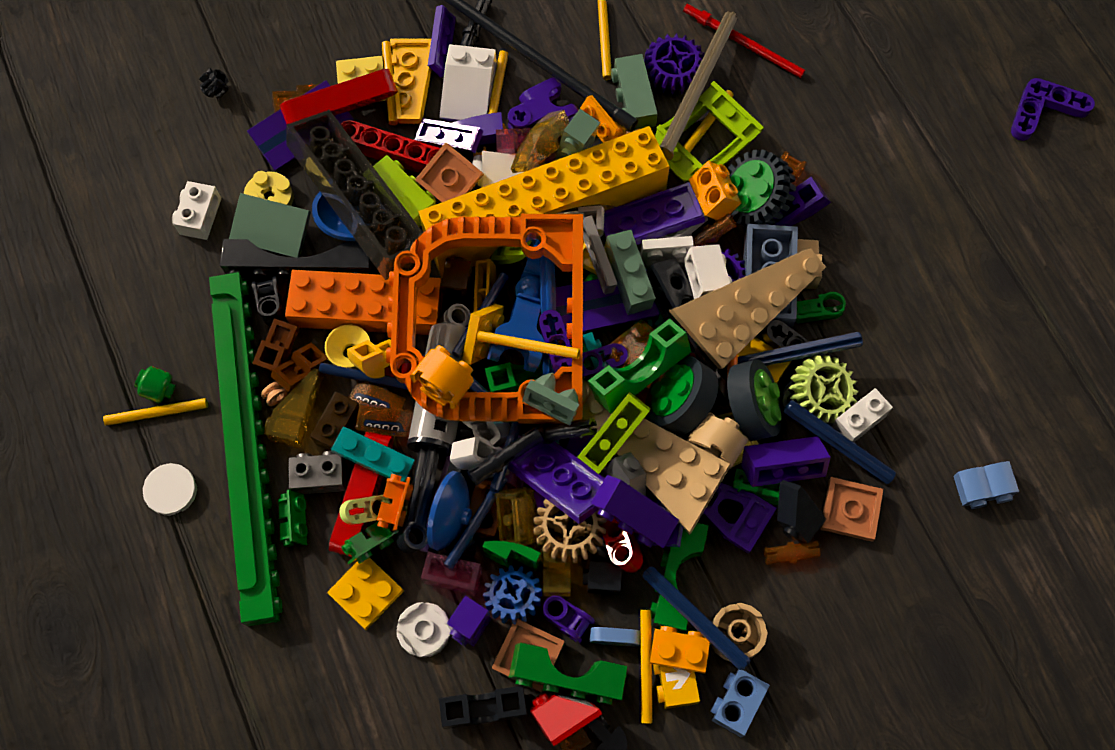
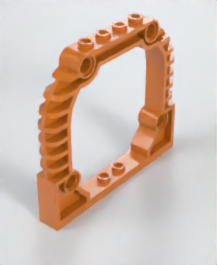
[386,214,583,424]

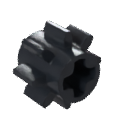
[199,68,230,99]

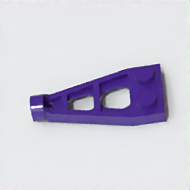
[702,483,777,554]

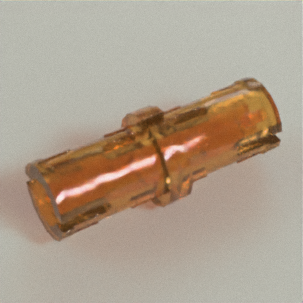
[693,213,737,246]
[764,540,820,565]

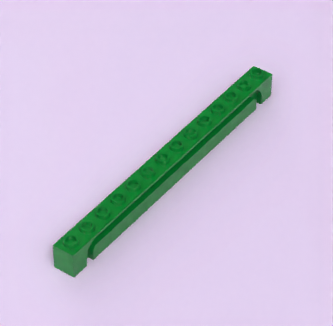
[209,272,283,627]

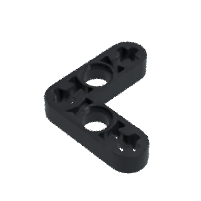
[762,320,826,415]

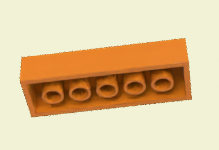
[285,270,443,335]

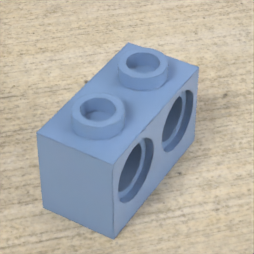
[710,669,770,737]

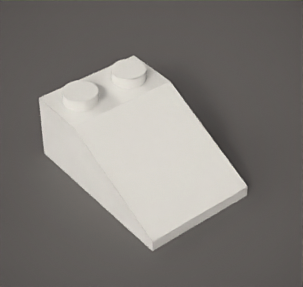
[440,44,497,122]

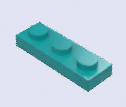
[331,426,415,482]

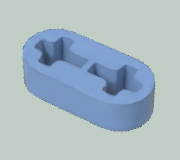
[590,627,641,647]

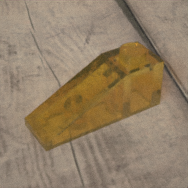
[264,368,323,448]

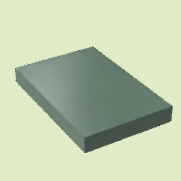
[229,193,311,258]

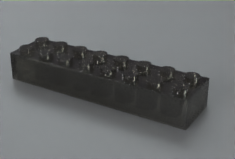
[286,110,423,280]

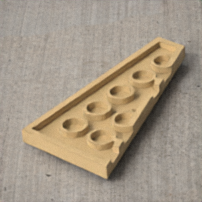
[669,248,826,369]
[582,393,730,535]

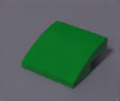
[482,541,542,572]

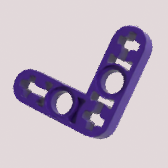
[1011,78,1095,141]
[539,310,628,379]

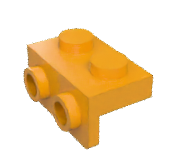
[580,95,626,143]
[649,626,710,674]

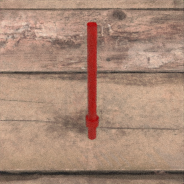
[683,3,806,78]

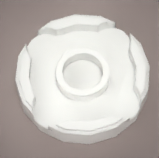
[143,463,197,516]
[397,602,451,657]

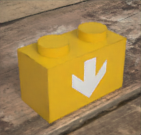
[652,664,700,709]

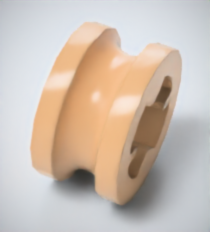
[261,382,287,406]

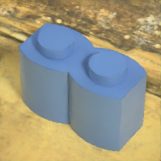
[953,461,1019,509]

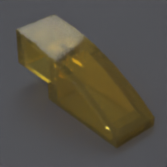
[511,110,570,173]

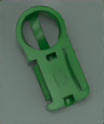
[795,292,846,323]

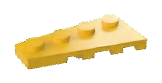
[390,39,432,124]

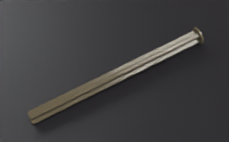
[659,11,737,160]

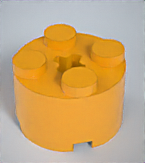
[410,345,474,409]

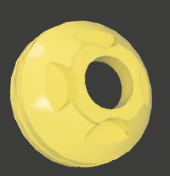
[325,324,371,369]

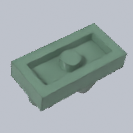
[522,373,579,426]

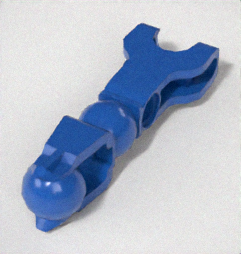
[487,239,545,373]

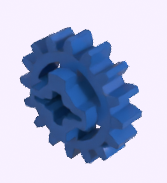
[483,565,543,625]

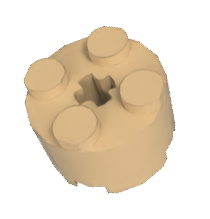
[687,412,749,469]
[710,603,768,661]

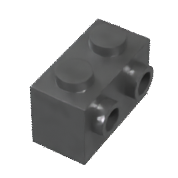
[289,451,346,494]

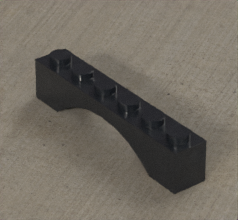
[220,239,374,279]

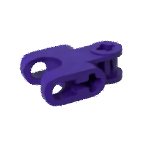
[508,77,578,139]

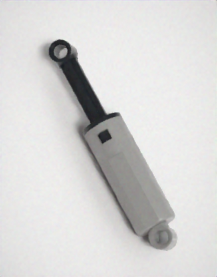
[396,303,471,553]

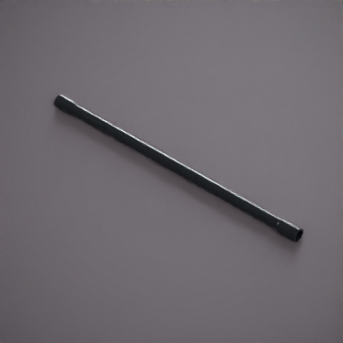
[444,0,639,132]

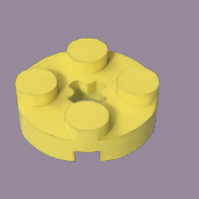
[244,171,294,206]

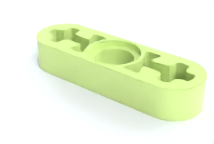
[340,495,409,524]

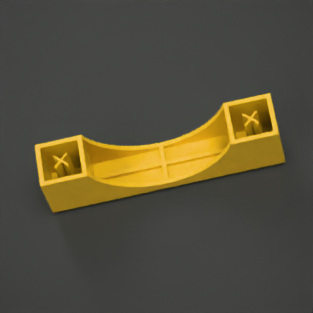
[418,126,670,278]

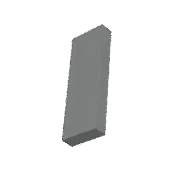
[583,215,617,295]

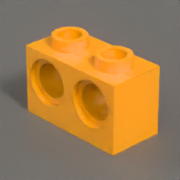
[689,160,742,222]

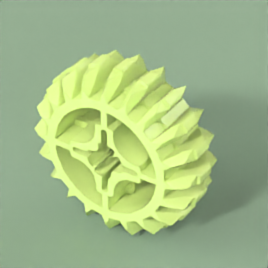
[789,355,859,424]

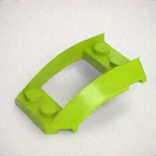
[655,81,764,182]

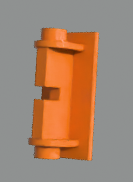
[376,474,413,531]

